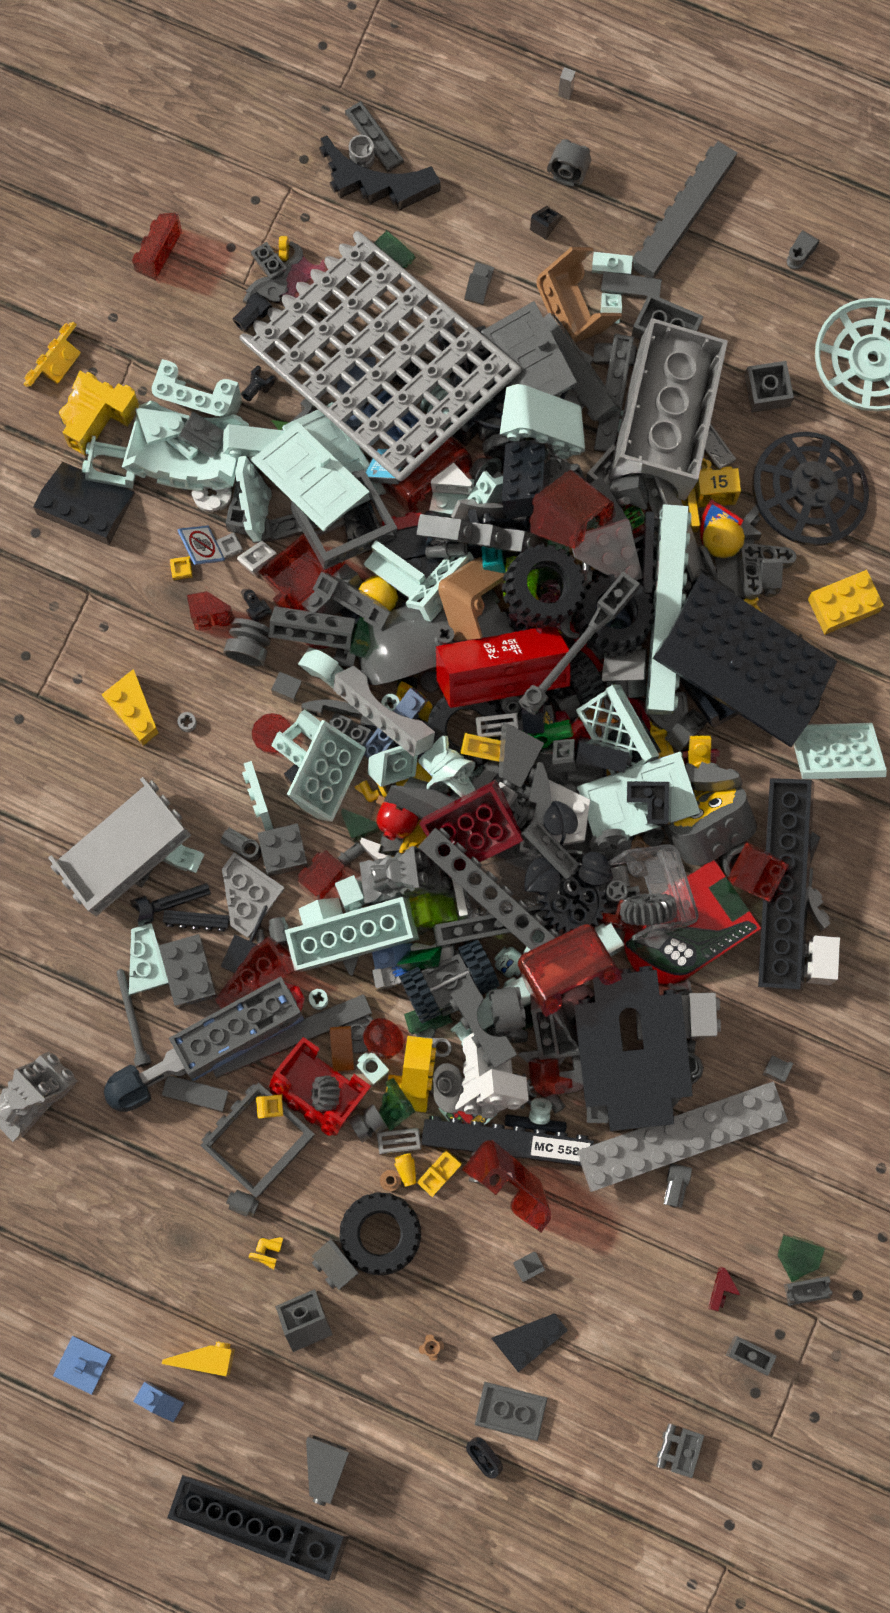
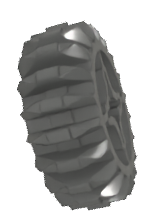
[620,893,677,926]

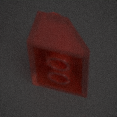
[132,213,182,281]

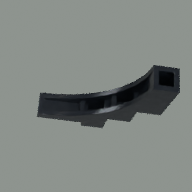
[319,135,441,211]

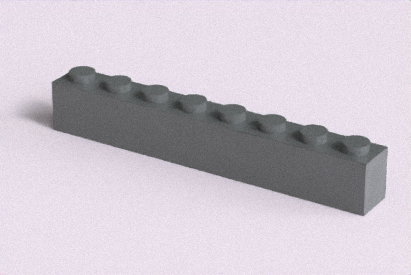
[632,141,738,278]

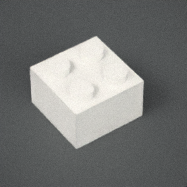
[804,936,840,985]

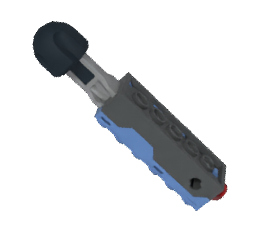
[104,976,305,1112]

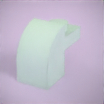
[298,648,344,688]
[162,844,205,873]

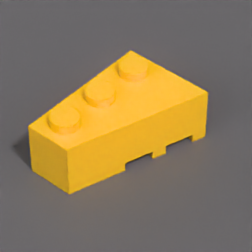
[101,669,159,746]

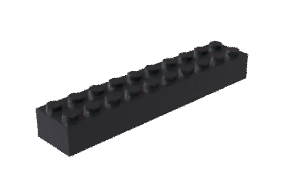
[758,778,814,990]

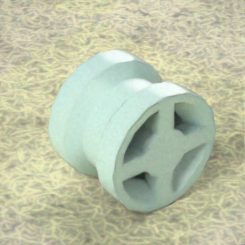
[529,1098,552,1125]

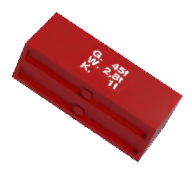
[436,626,570,708]

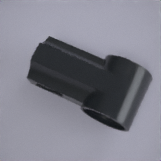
[232,292,272,332]

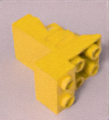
[59,371,139,456]

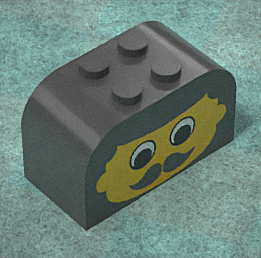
[663,787,757,865]

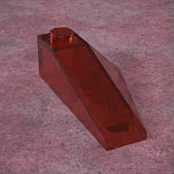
[215,936,295,1009]

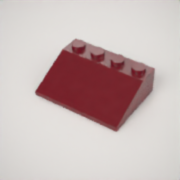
[419,780,524,878]

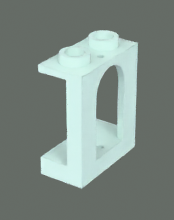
[82,436,136,489]
[271,709,321,767]

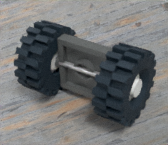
[399,939,500,1024]

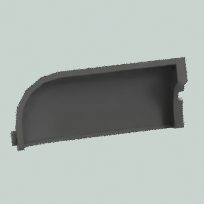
[357,589,513,685]

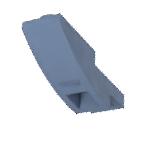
[364,687,428,759]

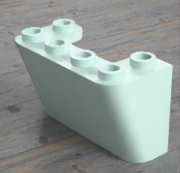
[152,359,242,417]
[500,384,585,459]

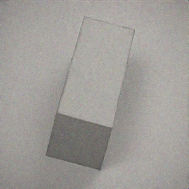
[558,67,576,100]

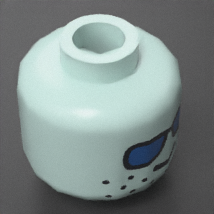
[494,947,526,978]

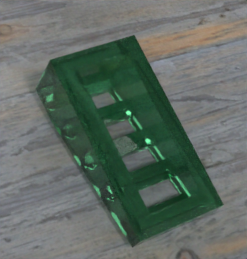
[350,616,371,658]

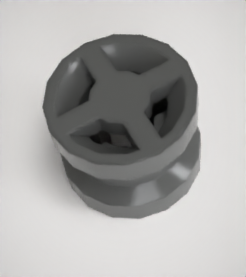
[604,880,628,903]

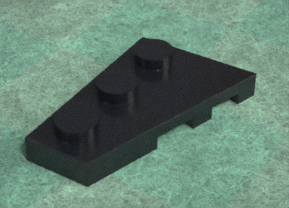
[491,1313,568,1372]

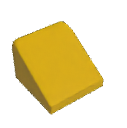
[256,1095,283,1118]

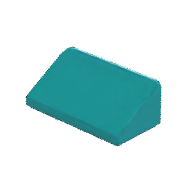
[482,547,506,573]

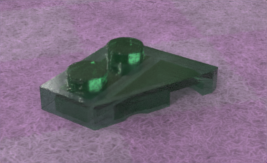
[379,1078,416,1131]

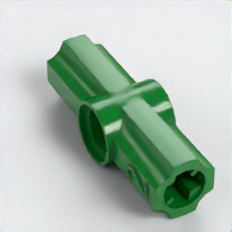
[522,720,573,749]

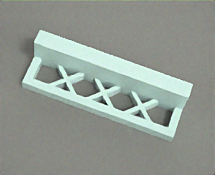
[406,552,474,622]

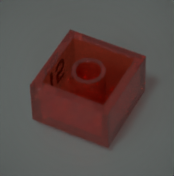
[298,850,346,901]

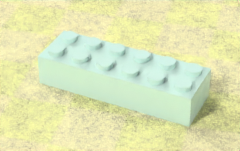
[285,897,419,972]

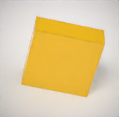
[170,556,193,580]

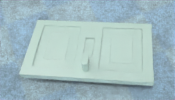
[282,402,386,510]
[251,422,369,531]
[577,752,700,838]

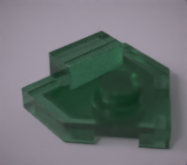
[777,1234,825,1282]

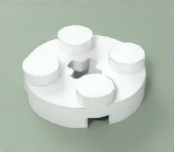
[192,487,232,512]

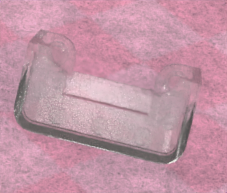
[463,850,544,918]

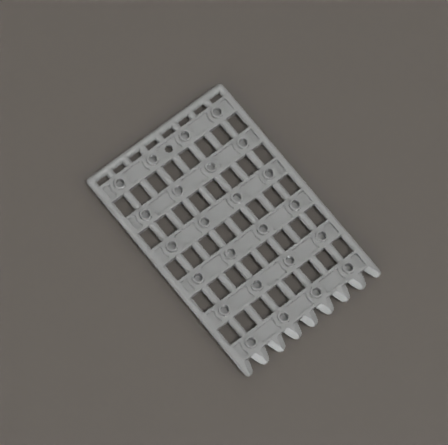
[240,231,522,481]

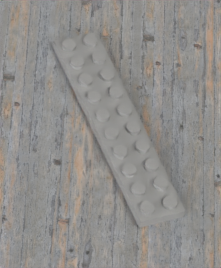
[577,1081,788,1192]

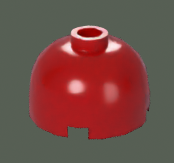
[376,802,419,841]

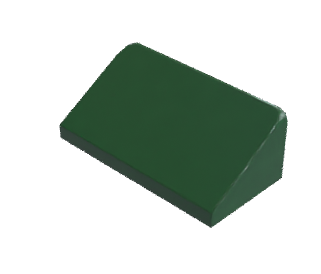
[397,947,442,971]

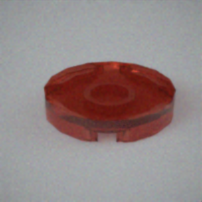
[252,713,291,754]
[363,1018,404,1059]

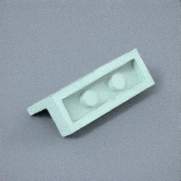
[364,541,426,598]

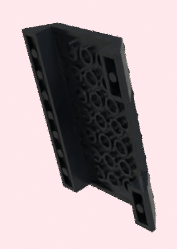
[652,568,838,747]

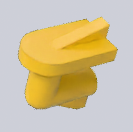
[354,780,388,802]
[249,1237,283,1270]

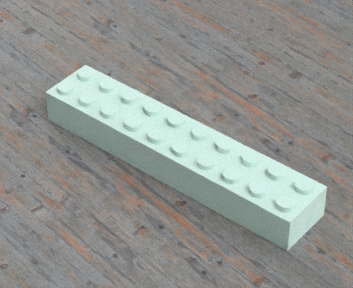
[645,504,691,716]

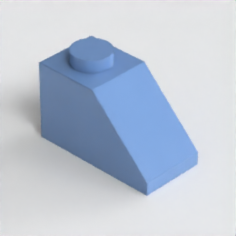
[133,1381,184,1422]

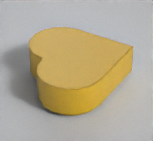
[279,236,290,262]

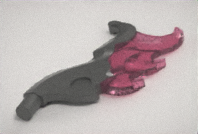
[243,241,325,304]
[535,562,593,639]

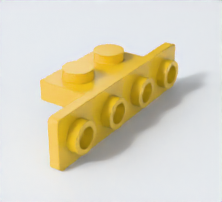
[23,322,81,387]

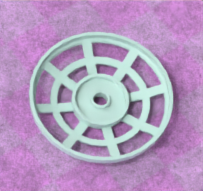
[815,298,890,412]

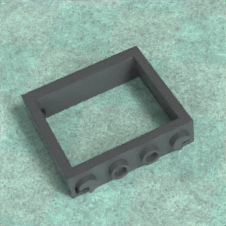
[291,469,397,570]
[200,1082,316,1199]

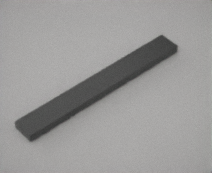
[213,994,372,1079]

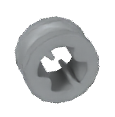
[177,712,197,732]

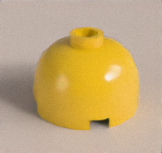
[703,517,745,558]
[359,576,398,611]

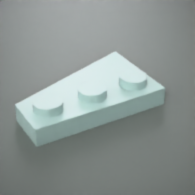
[129,923,169,996]

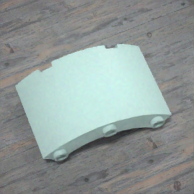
[122,401,249,490]

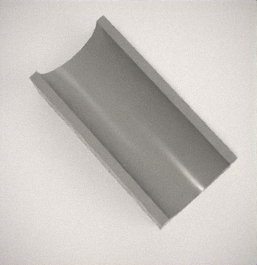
[608,318,728,501]

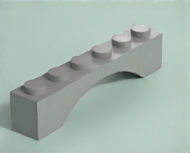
[333,666,435,757]

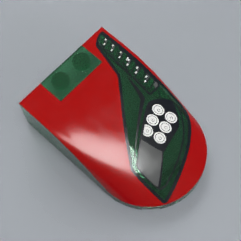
[624,860,761,985]

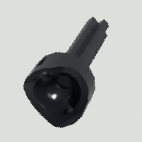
[130,883,211,927]

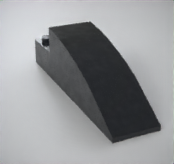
[167,1475,350,1581]

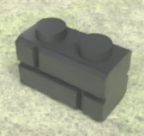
[726,1336,777,1376]

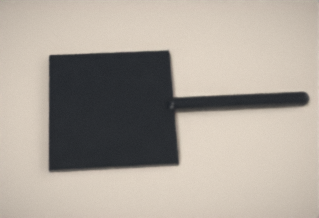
[221,905,268,981]

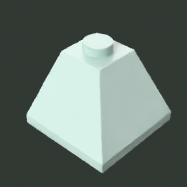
[368,746,418,787]

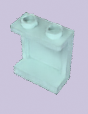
[468,471,503,504]

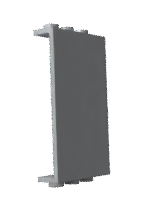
[48,777,191,917]

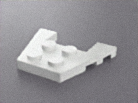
[519,780,590,852]

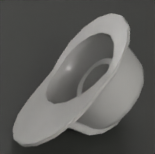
[431,1063,463,1113]

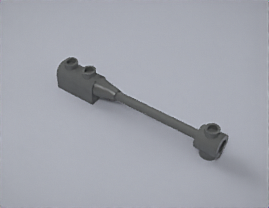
[519,571,640,715]

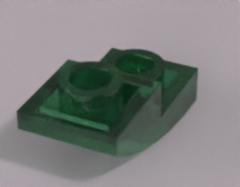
[374,230,416,269]
[404,1005,453,1035]

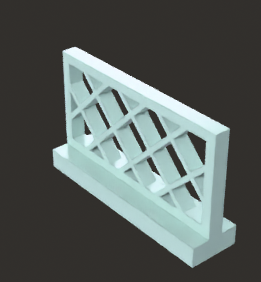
[576,684,659,775]

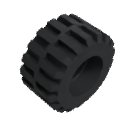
[569,651,606,706]

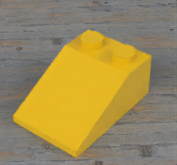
[162,1341,235,1376]

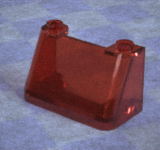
[382,435,472,513]
[518,924,622,1017]

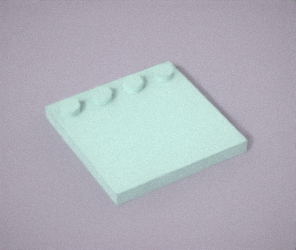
[794,723,887,779]

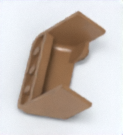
[537,247,622,343]
[438,557,511,641]

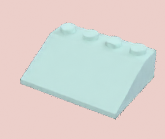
[287,720,367,822]

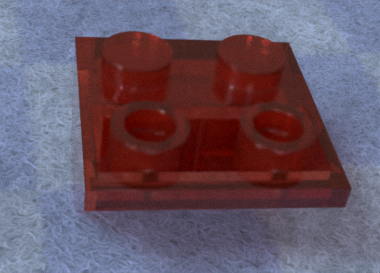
[187,591,234,631]
[727,842,789,902]

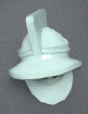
[419,736,475,797]

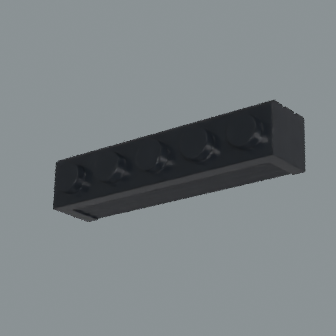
[163,910,230,932]

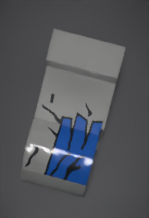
[372,966,409,991]

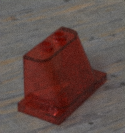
[258,534,346,611]

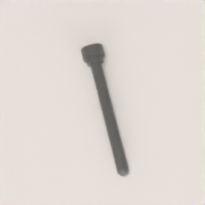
[116,969,152,1068]

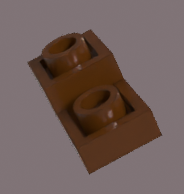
[330,1026,354,1071]

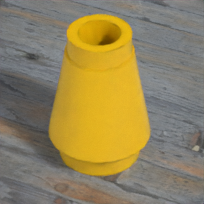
[394,1153,417,1186]

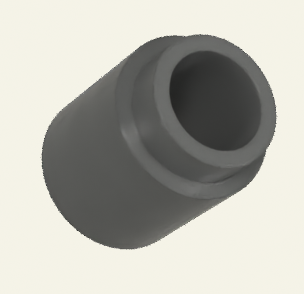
[226,1190,260,1217]

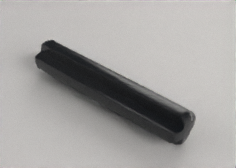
[504,1114,567,1133]

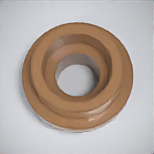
[380,1170,401,1192]

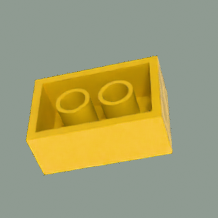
[808,570,884,635]

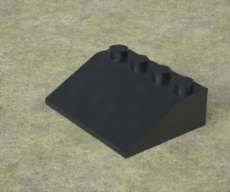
[33,462,135,545]

